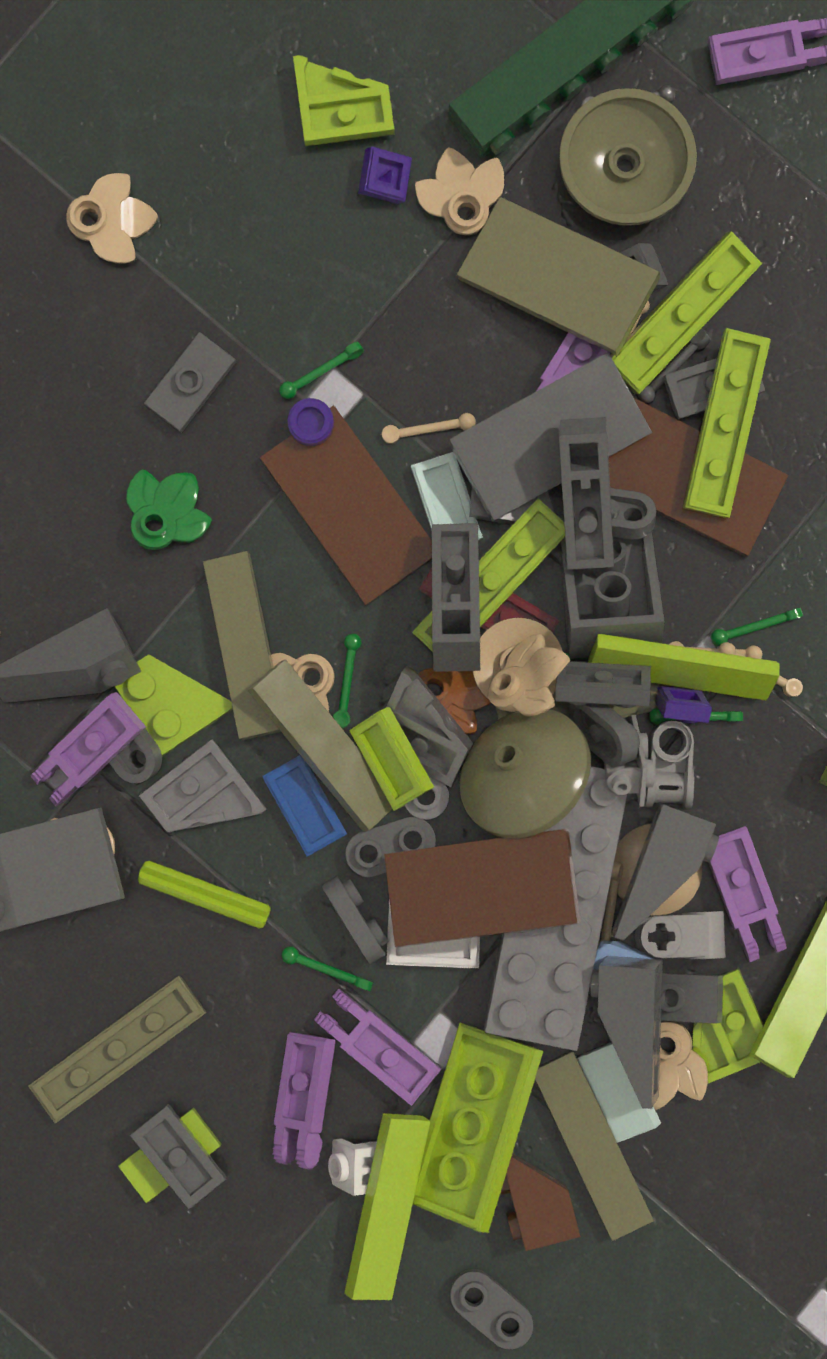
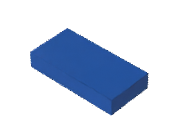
[262,755,347,857]

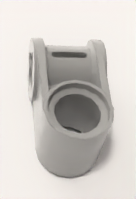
[644,721,694,809]
[634,911,726,959]

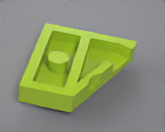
[293,55,394,146]
[115,654,233,757]
[692,968,764,1083]

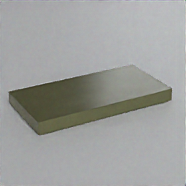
[457,197,661,356]

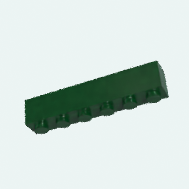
[448,0,693,159]

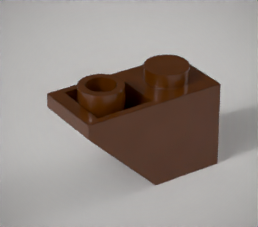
[501,1153,580,1251]

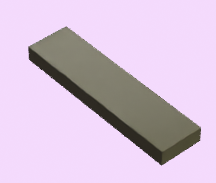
[203,551,281,740]
[248,659,392,832]
[28,975,207,1123]
[535,1050,654,1241]

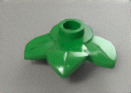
[126,470,212,550]

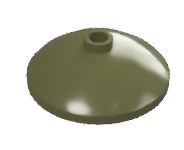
[559,88,697,225]
[460,709,591,839]

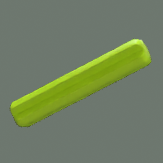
[138,861,271,928]

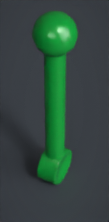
[279,342,364,399]
[710,608,803,647]
[333,633,362,728]
[649,707,743,725]
[281,946,374,991]

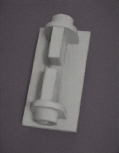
[603,715,654,806]

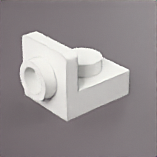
[328,1139,377,1196]

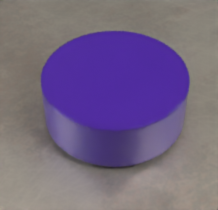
[288,398,334,446]

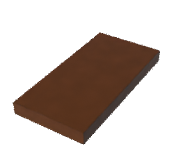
[609,398,789,558]
[260,405,432,606]
[384,829,581,947]

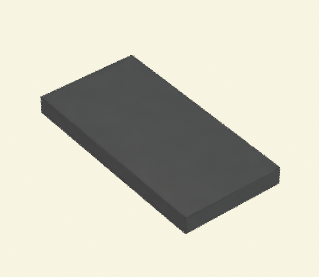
[447,352,652,521]

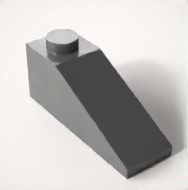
[559,417,614,570]
[432,523,481,672]
[0,608,141,703]
[610,804,719,940]
[591,956,663,1109]

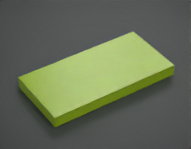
[413,1023,543,1233]

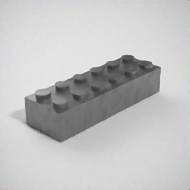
[483,766,627,1051]

